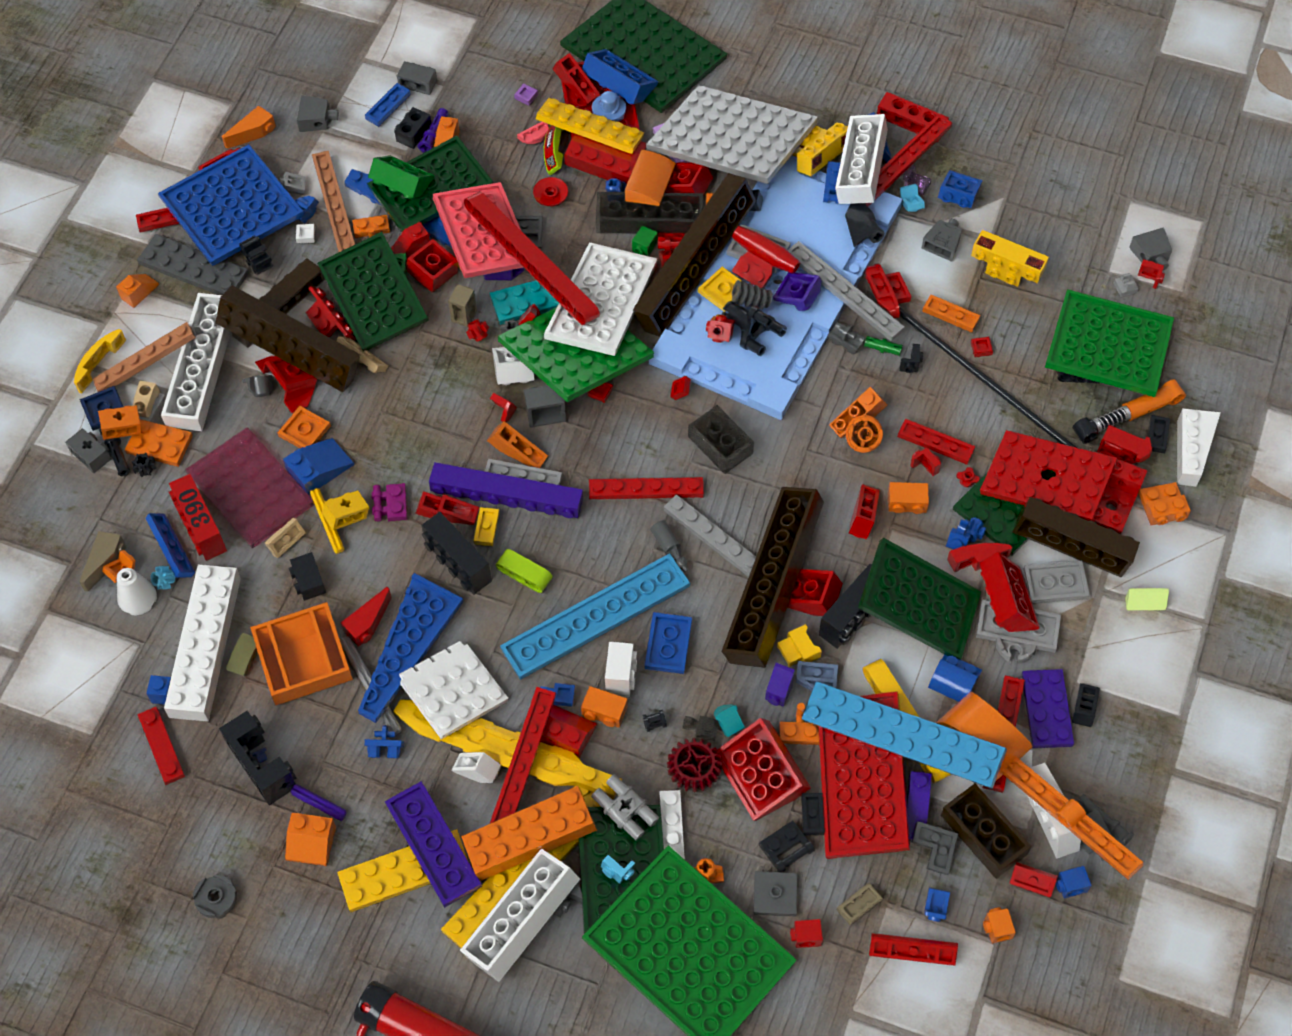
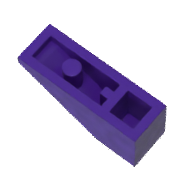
[907,771,932,839]

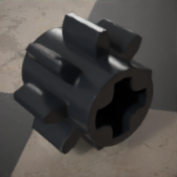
[131,453,156,477]

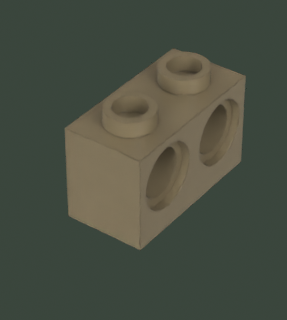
[448,284,477,327]

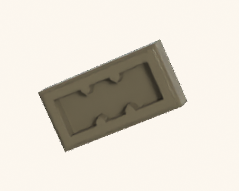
[836,882,883,926]

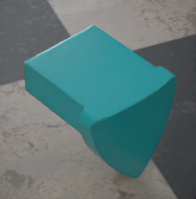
[714,704,745,737]

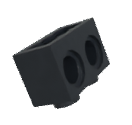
[394,107,432,149]

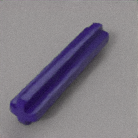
[291,784,347,821]

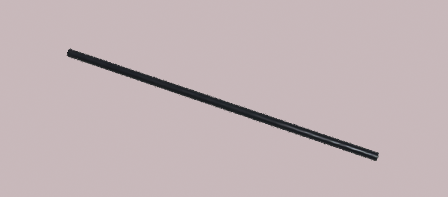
[899,306,1077,448]

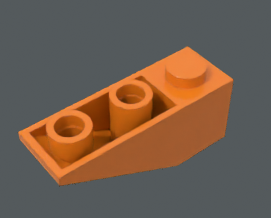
[829,387,888,438]

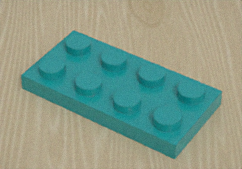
[490,280,559,325]

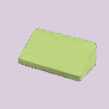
[1125,588,1169,610]

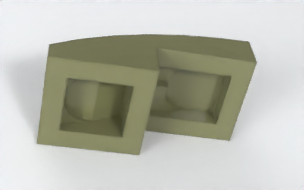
[226,633,257,676]

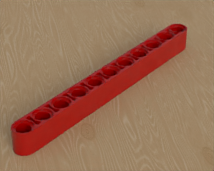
[464,191,600,325]

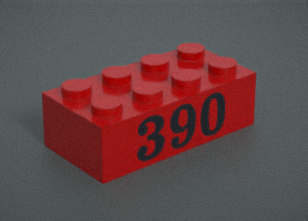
[168,474,227,561]

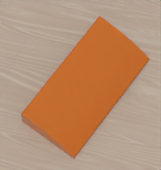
[625,150,676,206]

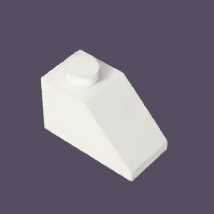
[451,752,501,783]

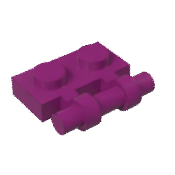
[371,483,407,522]

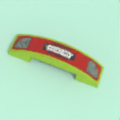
[544,125,564,175]

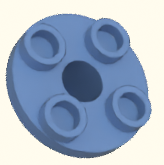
[592,91,626,122]

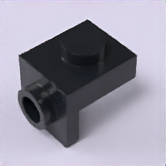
[899,344,923,373]

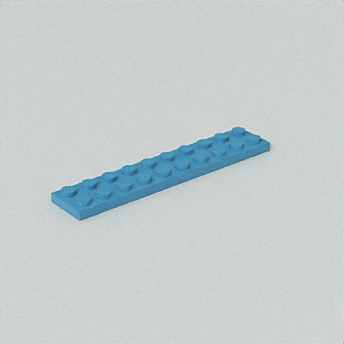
[500,553,690,680]
[802,681,1007,789]

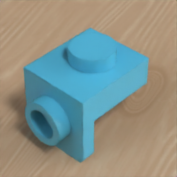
[900,184,925,212]
[601,855,635,884]

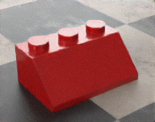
[541,705,597,759]

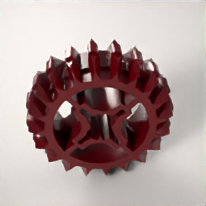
[667,737,722,793]

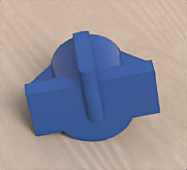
[605,179,626,205]
[295,196,319,224]

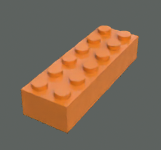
[461,786,597,881]

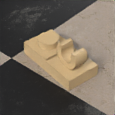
[264,518,306,558]

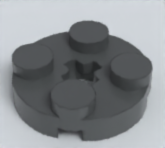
[193,875,237,919]

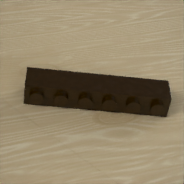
[231,258,325,348]

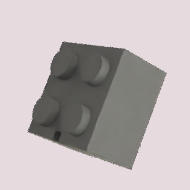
[524,385,566,428]

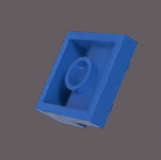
[938,170,983,208]

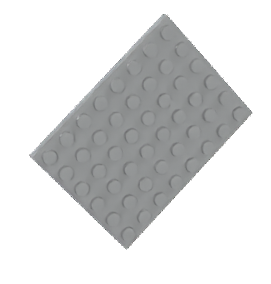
[646,85,818,184]

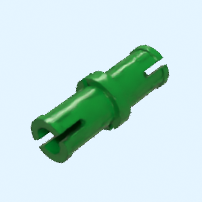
[864,336,903,356]

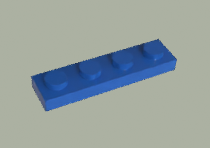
[146,513,195,578]

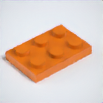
[125,419,193,467]

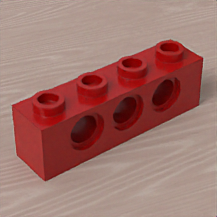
[877,92,949,143]

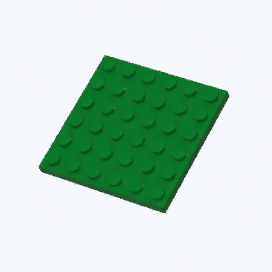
[1045,289,1174,397]
[498,307,654,402]

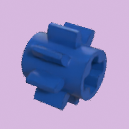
[965,518,986,542]

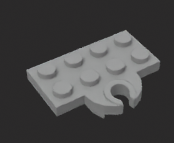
[976,600,1061,663]

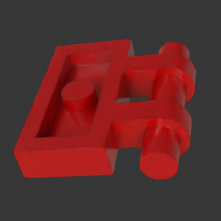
[658,233,686,251]

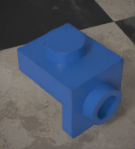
[924,887,950,922]

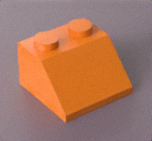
[285,813,336,866]

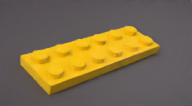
[536,98,644,154]
[337,829,469,913]

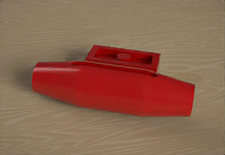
[732,226,801,288]

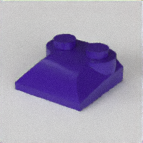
[773,272,821,311]

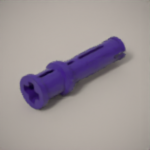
[418,108,449,153]

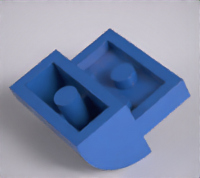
[928,654,982,702]

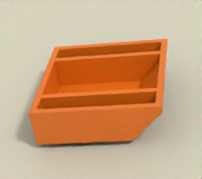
[250,602,353,706]

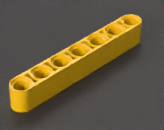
[862,659,952,784]

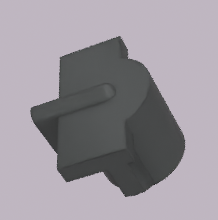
[242,375,273,397]

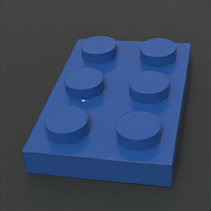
[645,612,692,674]

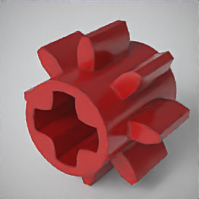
[466,319,489,342]

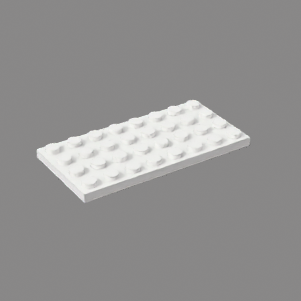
[544,242,657,356]

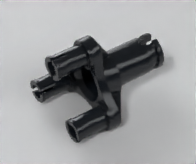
[722,301,787,356]

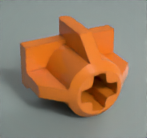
[693,858,724,884]

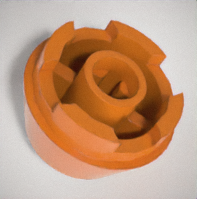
[846,415,883,453]

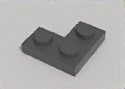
[911,821,958,875]

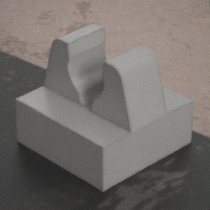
[1114,273,1139,297]

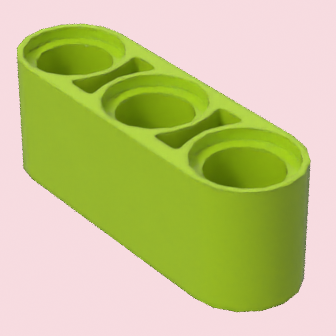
[495,549,553,593]

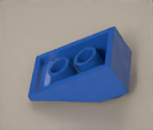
[283,438,354,496]

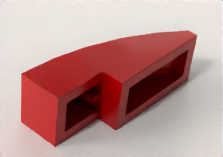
[415,491,479,525]
[947,543,1012,572]

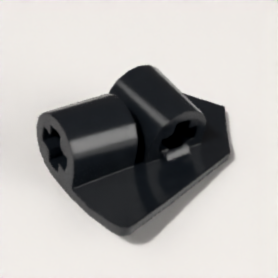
[845,203,885,247]

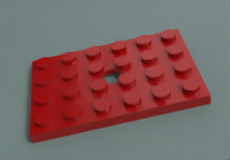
[980,430,1117,521]

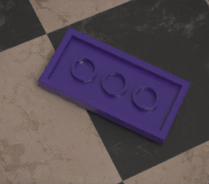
[1021,669,1074,748]

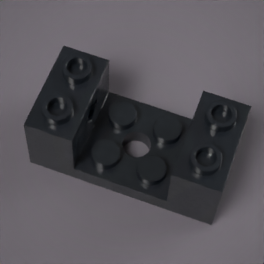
[219,710,297,805]

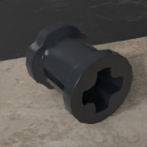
[642,710,667,732]

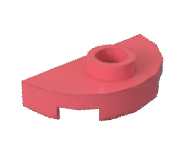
[517,122,549,144]

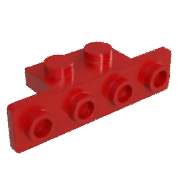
[306,286,356,341]

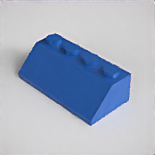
[582,49,659,104]

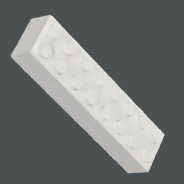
[161,293,231,431]
[164,565,241,722]

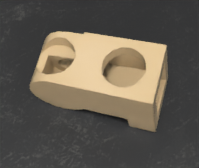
[132,381,160,418]

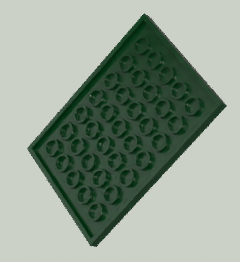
[560,0,727,113]

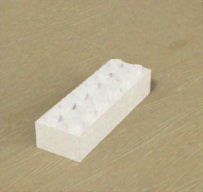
[835,114,888,204]
[460,849,580,982]

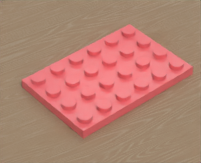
[433,182,523,278]

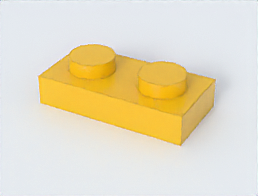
[473,507,500,546]

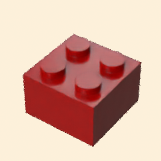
[406,239,458,292]

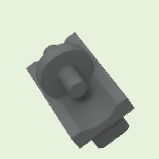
[827,322,865,354]

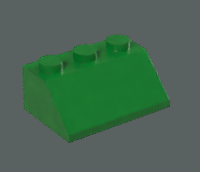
[368,155,435,199]

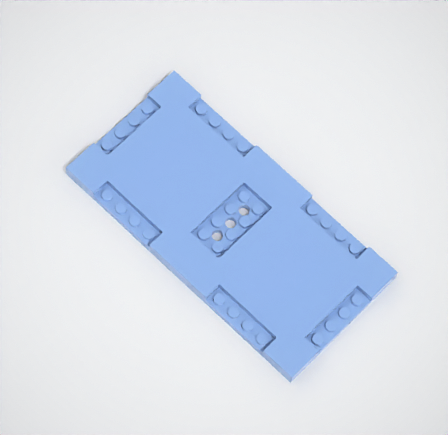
[649,155,902,420]

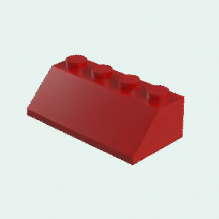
[979,551,1040,632]

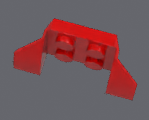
[255,355,317,413]

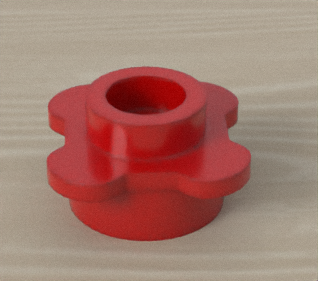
[956,467,979,487]

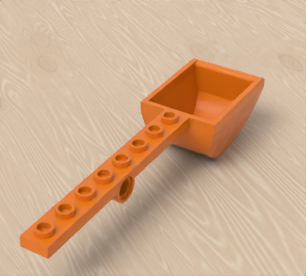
[936,692,1144,880]

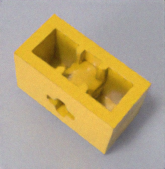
[322,490,369,530]

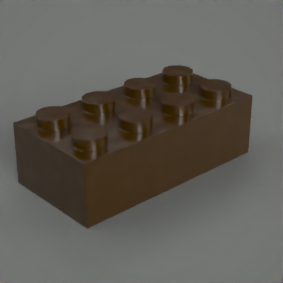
[940,783,1032,879]

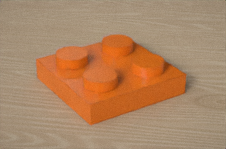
[277,406,331,448]

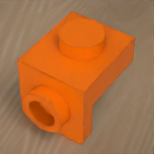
[102,550,136,583]

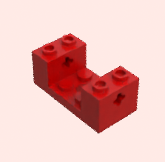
[1094,459,1147,534]

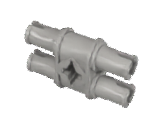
[592,774,659,841]

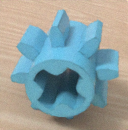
[150,566,176,590]

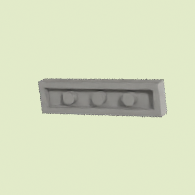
[485,459,562,485]

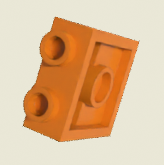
[1138,482,1191,525]

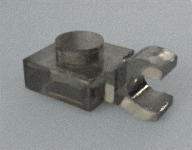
[683,716,719,741]

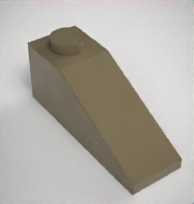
[80,531,126,591]

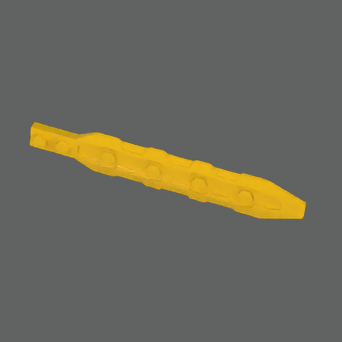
[393,699,622,800]

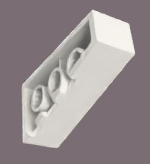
[1177,408,1221,487]
[1027,763,1081,859]

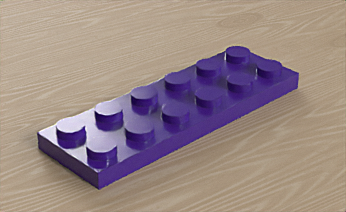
[385,781,482,908]

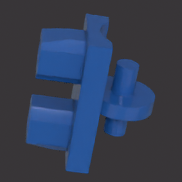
[364,725,404,758]

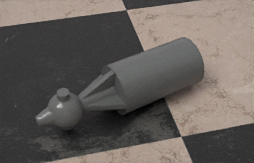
[650,520,688,572]

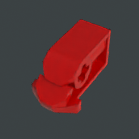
[1097,425,1152,464]

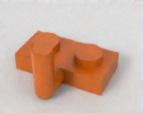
[352,215,390,238]
[779,703,820,745]

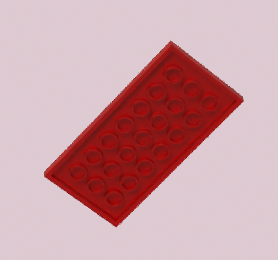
[819,691,910,859]

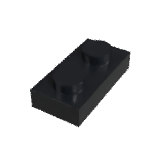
[1148,415,1170,454]
[801,793,825,835]

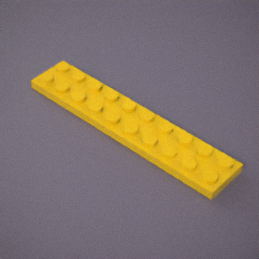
[441,785,601,948]

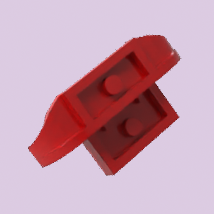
[865,264,911,318]

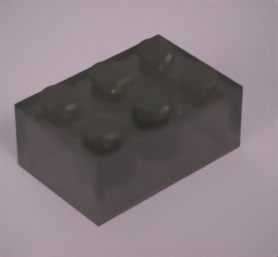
[688,405,754,474]

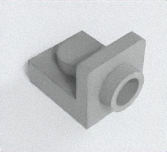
[279,172,306,194]

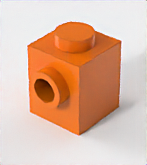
[983,907,1016,944]

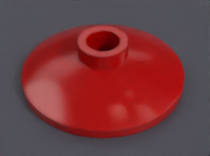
[533,177,568,206]

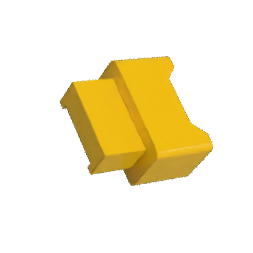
[777,624,822,667]

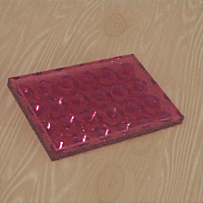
[185,427,315,549]

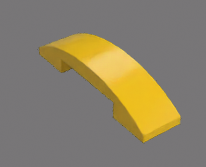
[74,329,126,394]

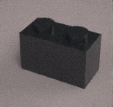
[288,552,326,601]

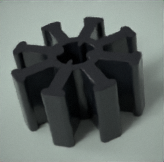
[239,235,274,275]

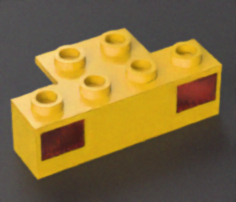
[793,123,848,176]
[971,230,1049,287]

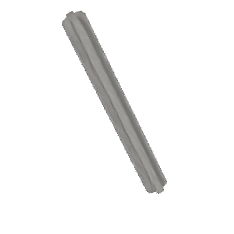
[340,636,402,736]

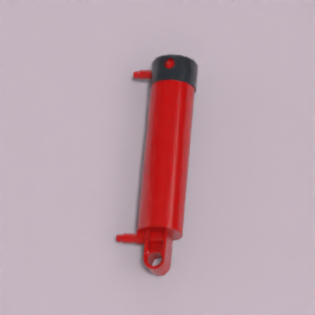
[354,981,480,1036]

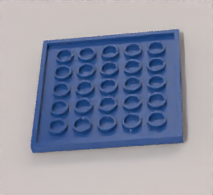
[158,144,304,266]

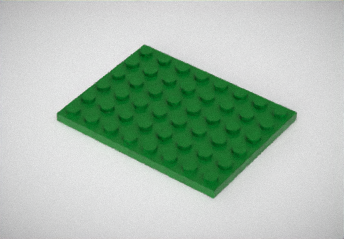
[582,845,797,1036]

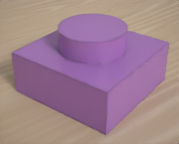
[514,84,538,106]

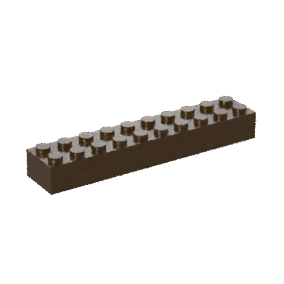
[633,173,756,337]
[721,487,824,668]

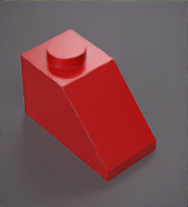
[391,222,430,258]

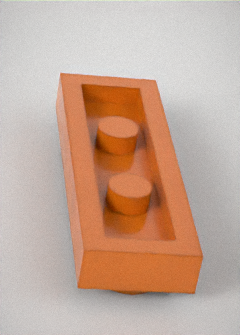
[922,295,980,333]

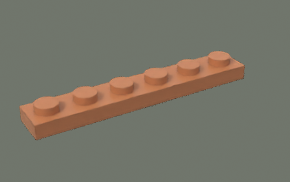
[93,322,196,392]

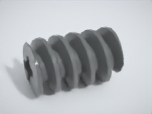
[732,279,773,310]

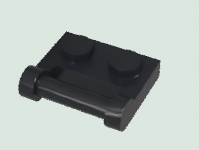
[759,821,815,873]

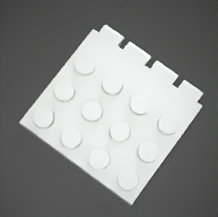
[399,641,508,739]

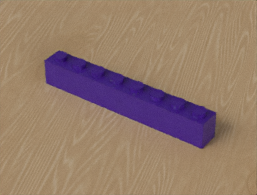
[429,462,583,518]

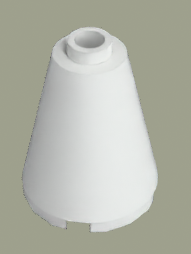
[117,568,157,616]

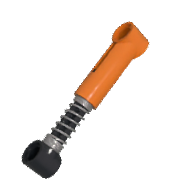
[1072,379,1186,444]

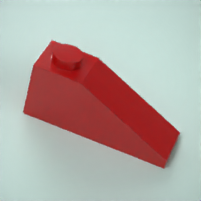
[552,53,600,104]
[849,484,880,540]
[341,587,392,647]

